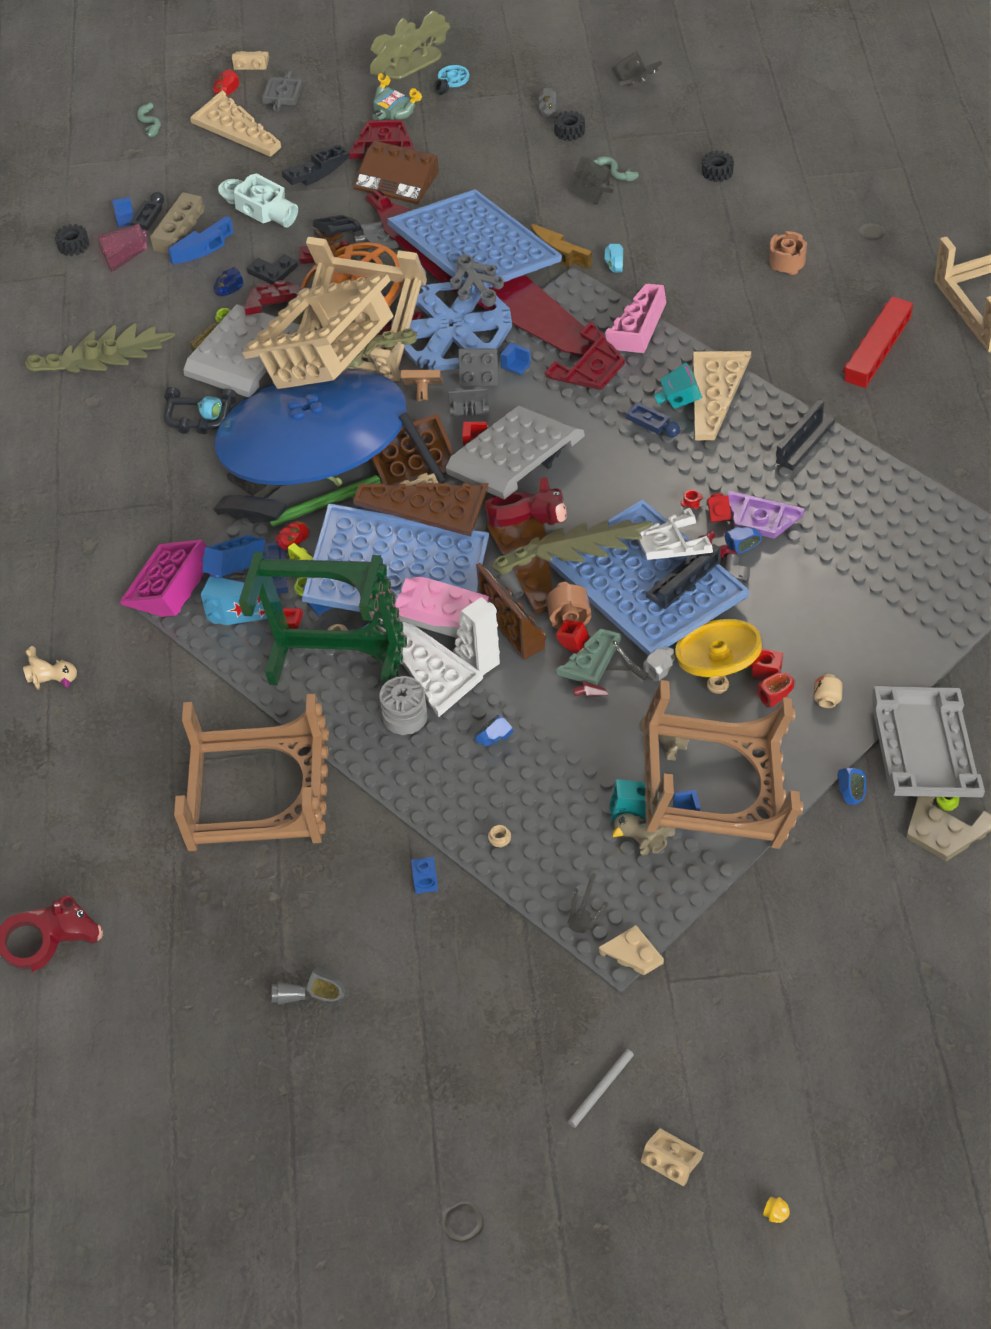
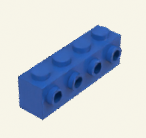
[202,535,265,578]

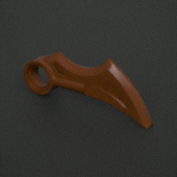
[314,229,343,254]

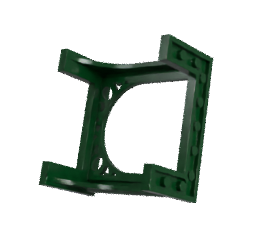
[239,552,407,685]

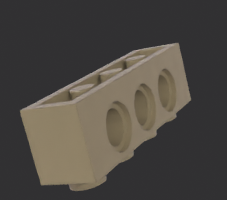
[150,192,204,254]

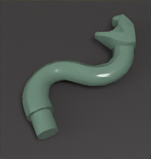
[137,102,161,138]
[590,156,639,181]

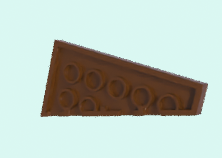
[353,483,489,537]
[486,518,552,615]

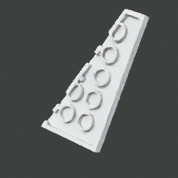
[377,619,483,717]

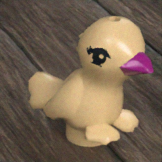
[23,646,77,690]

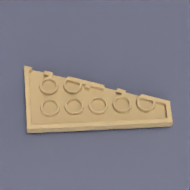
[190,90,281,157]
[693,351,751,440]

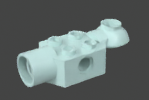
[218,173,298,227]

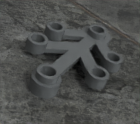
[450,255,504,307]

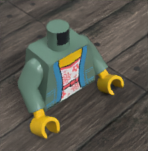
[372,73,422,120]

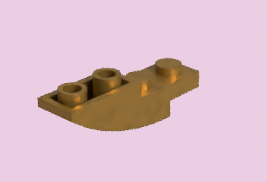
[531,224,592,270]

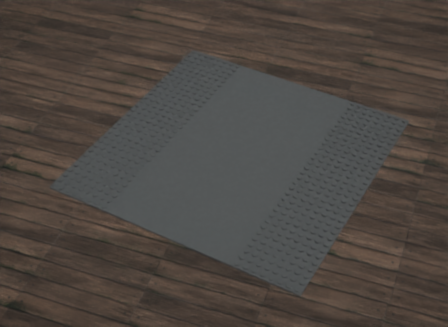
[130,267,991,992]

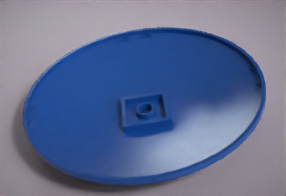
[215,368,407,485]

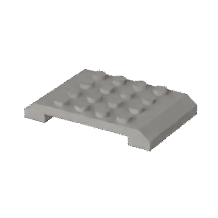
[183,304,300,398]
[446,406,585,499]
[872,686,985,797]

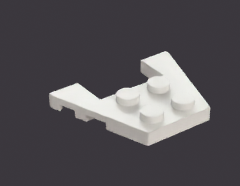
[637,508,713,560]

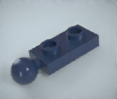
[626,402,680,438]

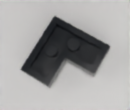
[247,254,298,284]

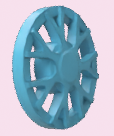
[438,65,469,88]

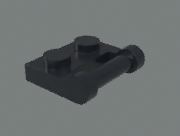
[313,215,361,236]

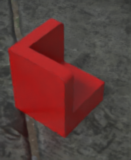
[462,422,488,447]

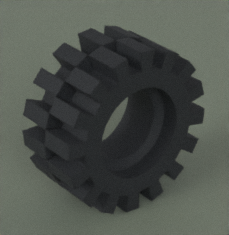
[554,110,585,141]
[702,151,734,182]
[55,224,90,256]

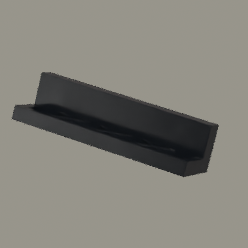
[776,399,835,471]
[646,544,721,609]

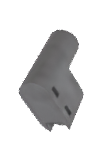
[724,554,750,587]

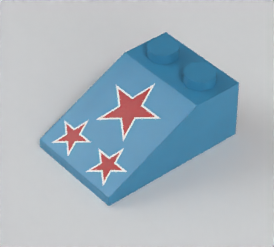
[201,576,267,625]

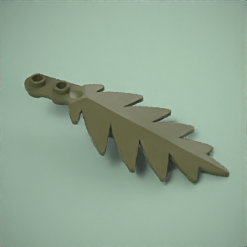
[25,323,175,373]
[272,328,418,386]
[493,520,653,574]

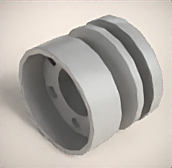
[379,676,428,735]

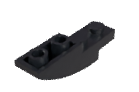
[282,145,350,186]

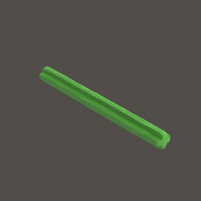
[269,475,381,526]

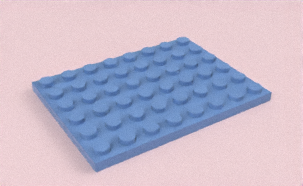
[388,189,562,293]
[548,499,749,656]
[302,504,489,615]

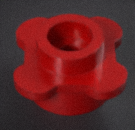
[680,489,703,509]

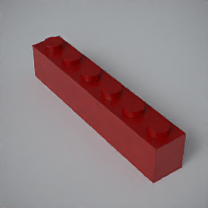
[843,296,913,389]

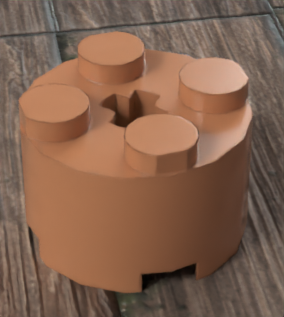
[769,231,807,275]
[546,582,591,630]

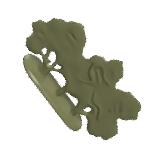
[370,10,450,79]

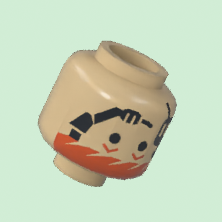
[813,674,843,708]

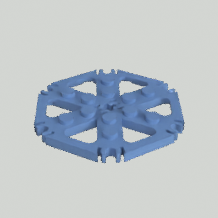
[391,282,512,371]

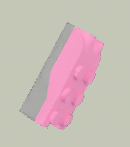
[395,577,489,638]

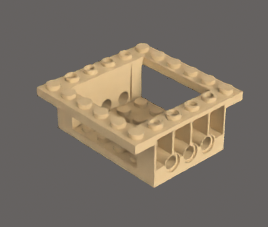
[242,274,393,389]

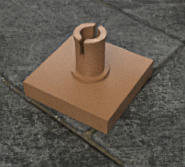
[401,370,443,402]

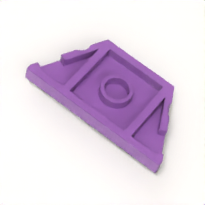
[728,491,804,539]

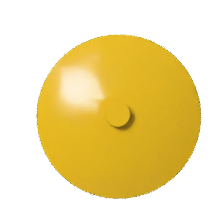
[675,619,762,677]

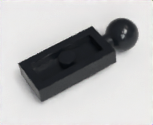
[130,192,164,231]

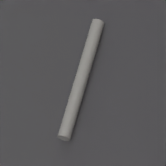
[568,1049,634,1128]

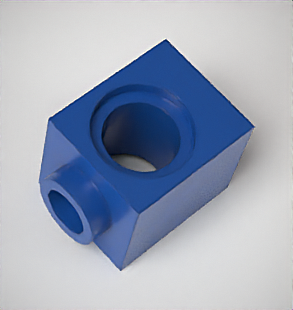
[411,857,438,894]

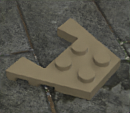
[906,796,991,861]

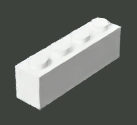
[453,597,500,675]

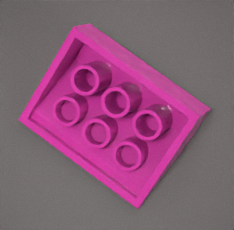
[119,539,207,617]

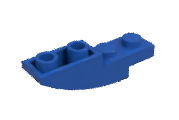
[168,216,234,264]

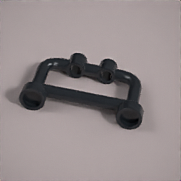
[164,387,237,435]

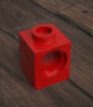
[749,648,783,680]

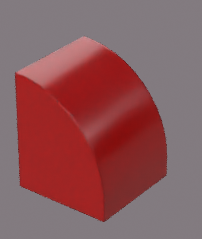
[556,620,590,654]

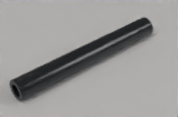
[398,412,446,483]

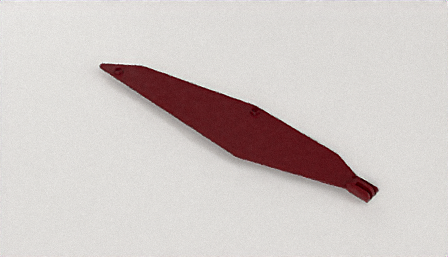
[365,189,593,355]

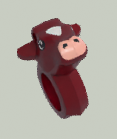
[484,477,567,527]
[0,895,103,972]

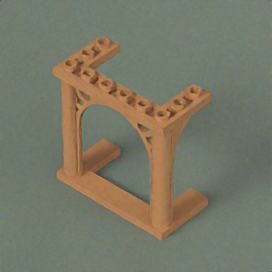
[643,680,803,849]
[174,694,329,851]

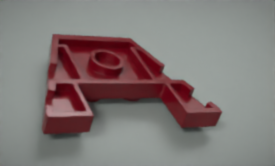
[349,120,415,159]
[244,280,302,315]
[544,321,625,390]

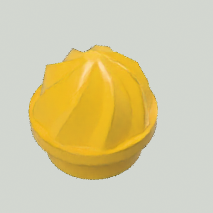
[763,1196,789,1223]

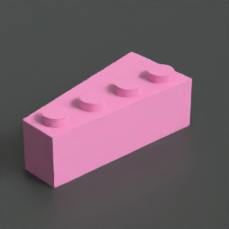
[605,284,666,353]

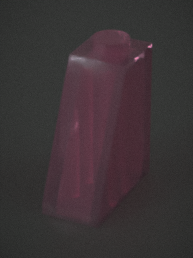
[98,224,148,272]

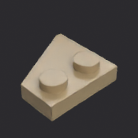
[599,925,664,975]

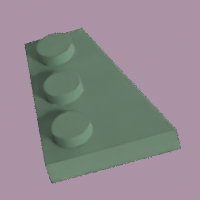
[556,629,621,685]

